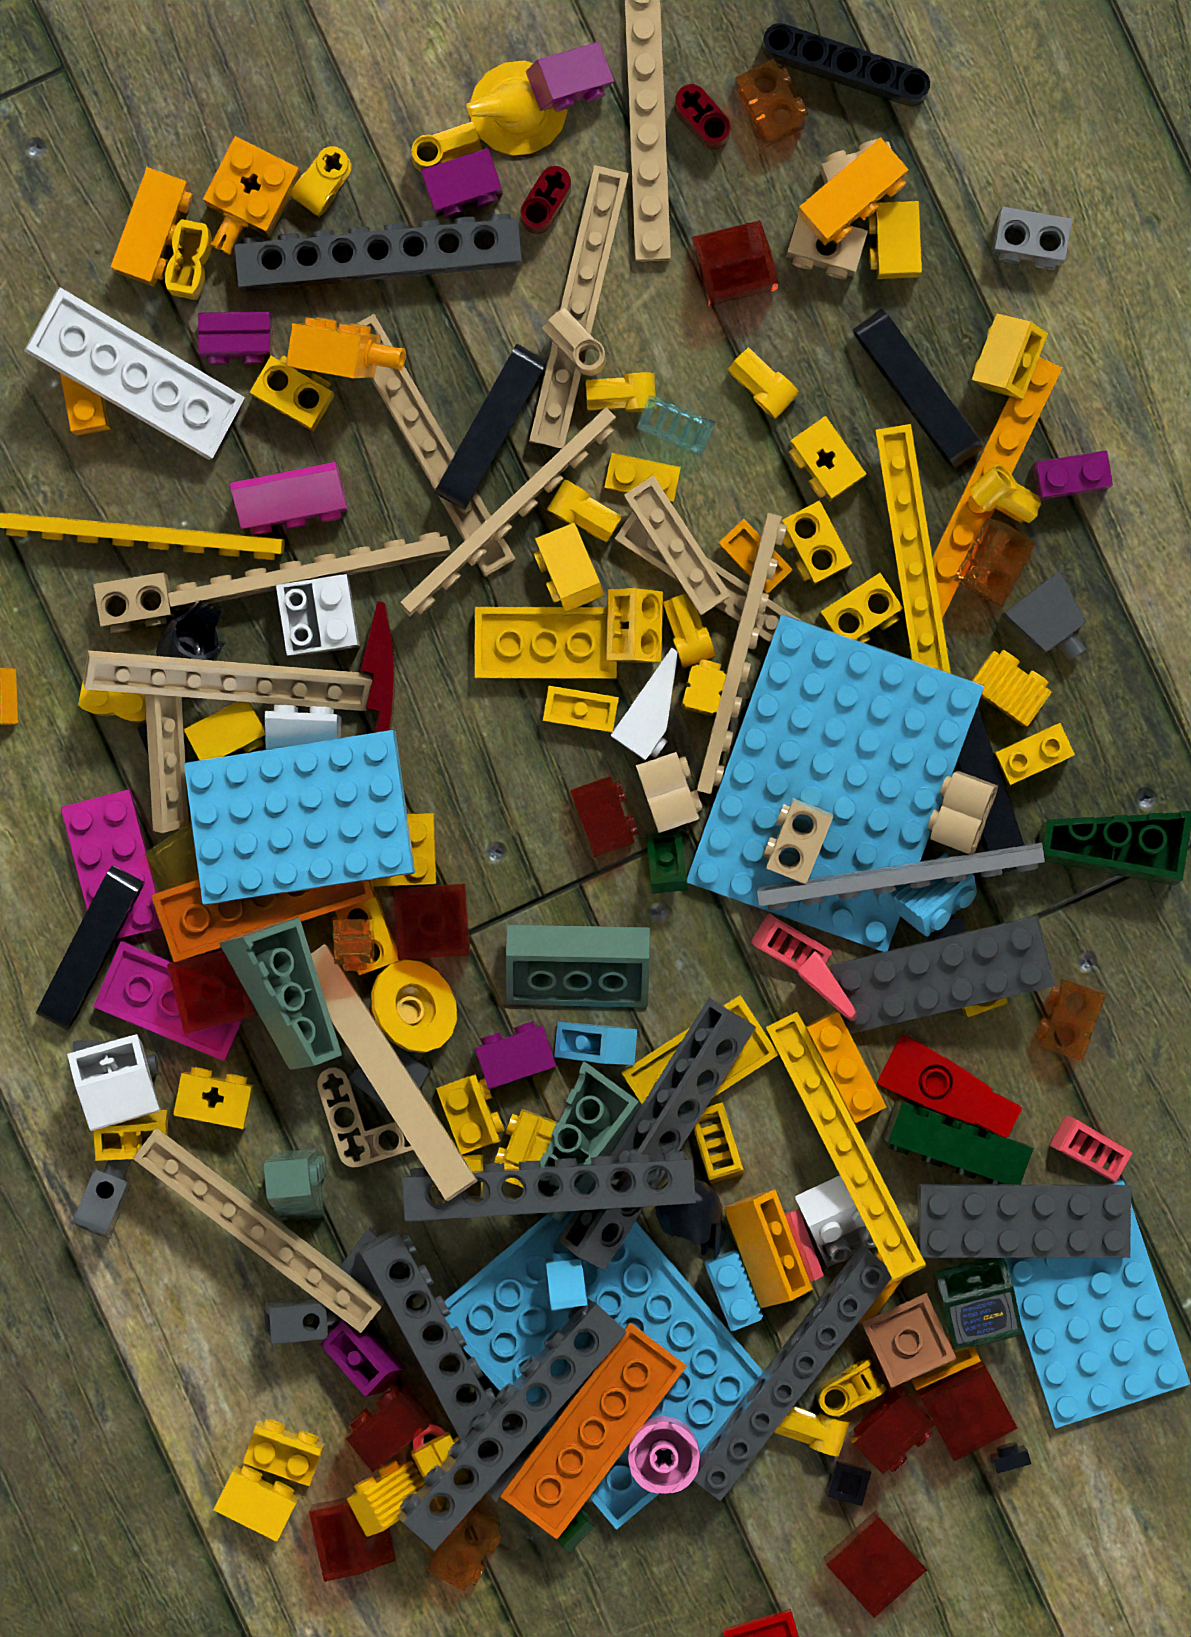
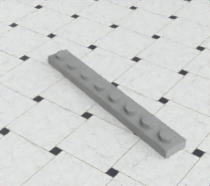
[757,843,1045,910]

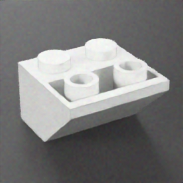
[276,574,360,656]
[265,705,342,750]
[67,1034,160,1131]
[795,1176,875,1268]

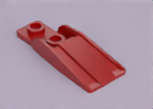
[877,1034,1022,1138]

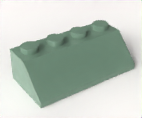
[506,925,650,1007]

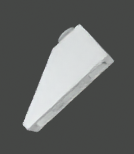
[611,648,678,761]

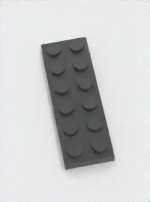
[831,915,1056,1034]
[917,1184,1131,1258]

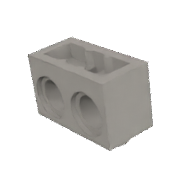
[991,207,1072,270]

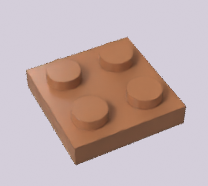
[862,1293,957,1389]

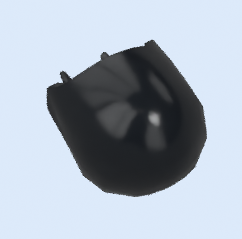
[156,600,225,661]
[655,1178,725,1259]

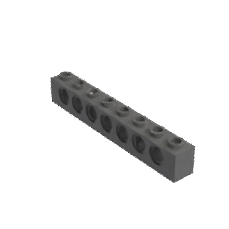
[234,214,523,292]
[557,998,756,1270]
[402,1151,696,1222]
[358,1227,527,1502]
[693,1244,892,1501]
[397,1299,627,1551]

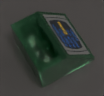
[934,1258,1023,1352]

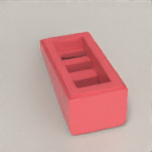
[751,913,833,972]
[798,951,858,1022]
[1050,1116,1132,1183]

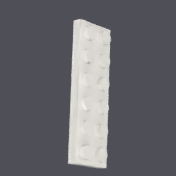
[24,288,245,460]

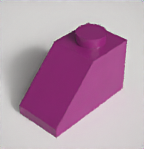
[320,1320,406,1397]

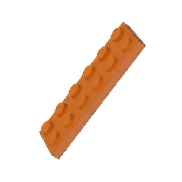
[151,879,376,962]
[500,1322,687,1539]

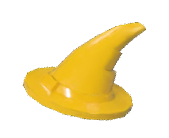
[466,60,568,156]
[368,959,457,1053]

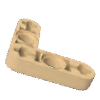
[317,1067,413,1168]

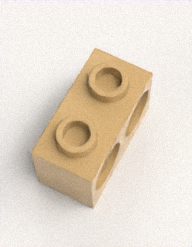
[93,572,175,633]
[762,798,833,884]

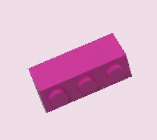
[230,462,348,536]

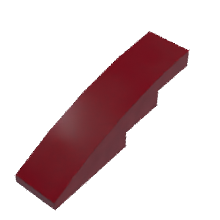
[361,601,396,733]

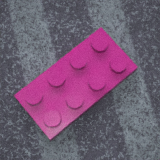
[61,789,162,939]
[93,941,251,1061]

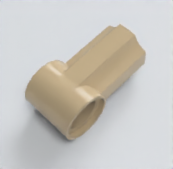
[542,308,606,376]

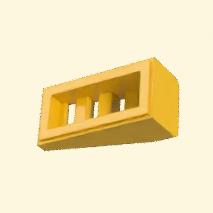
[694,1102,745,1184]

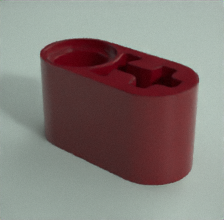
[675,84,731,149]
[520,166,571,234]

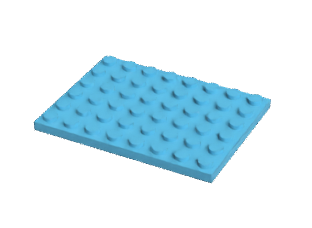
[687,614,984,952]
[444,1182,764,1530]

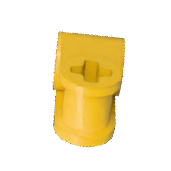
[290,146,352,217]
[816,1357,887,1416]

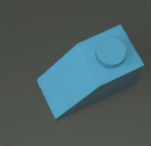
[554,1022,637,1065]
[546,1250,588,1310]

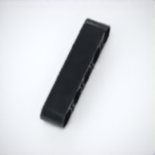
[762,23,931,107]
[852,309,983,470]
[434,344,548,510]
[956,707,1025,876]
[36,865,145,1031]

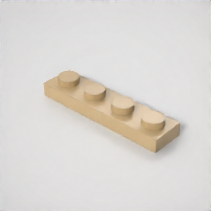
[623,476,731,616]
[145,694,189,833]

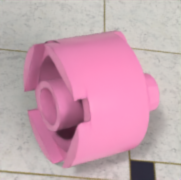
[628,1415,700,1494]

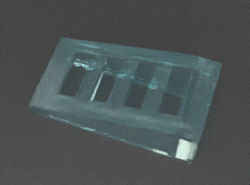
[636,395,715,455]

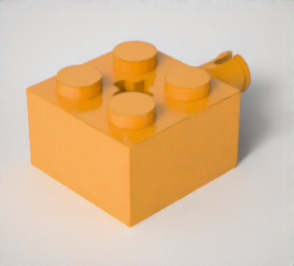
[203,136,302,255]
[286,317,406,378]

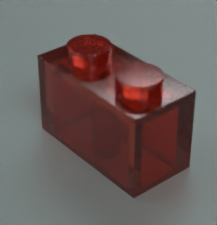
[570,776,639,857]

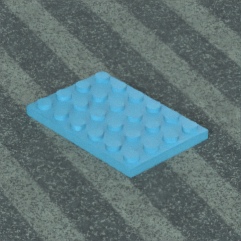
[184,730,415,905]
[999,1180,1190,1428]

